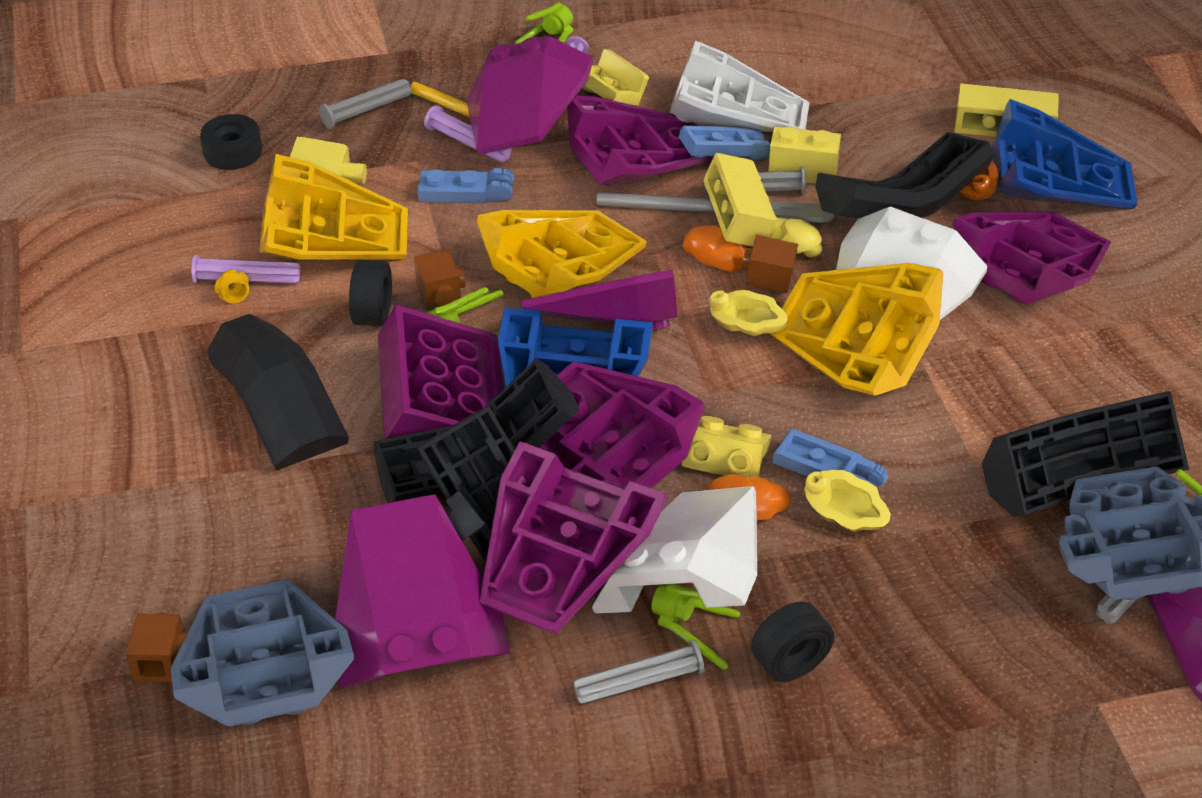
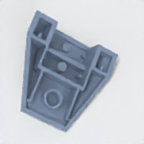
[171,579,354,727]

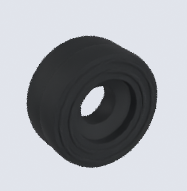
[200,114,262,170]
[349,260,392,327]
[751,602,835,682]

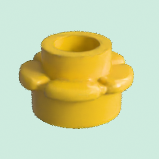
[214,269,249,304]

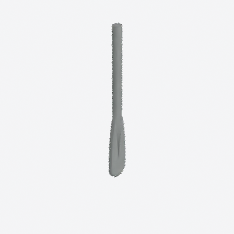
[597,192,835,222]

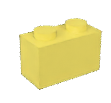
[768,126,841,184]

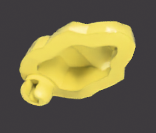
[769,218,822,258]
[709,290,787,336]
[804,470,891,532]

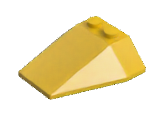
[259,154,408,261]
[477,210,647,298]
[769,263,943,396]

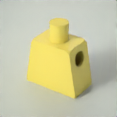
[290,137,367,184]

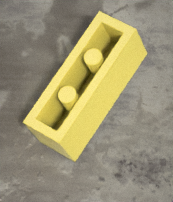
[954,83,1059,137]
[703,153,777,246]

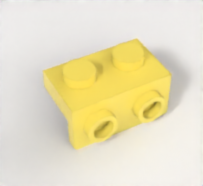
[582,49,649,105]
[681,416,772,476]

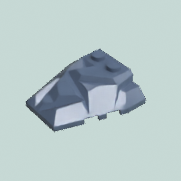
[1059,466,1202,600]

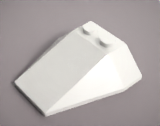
[670,40,809,132]
[836,207,987,320]
[592,486,757,614]

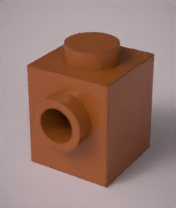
[741,235,798,293]
[414,250,466,310]
[126,613,188,682]

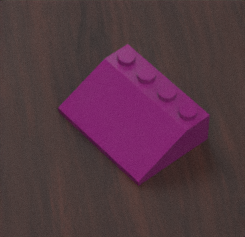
[378,304,504,439]

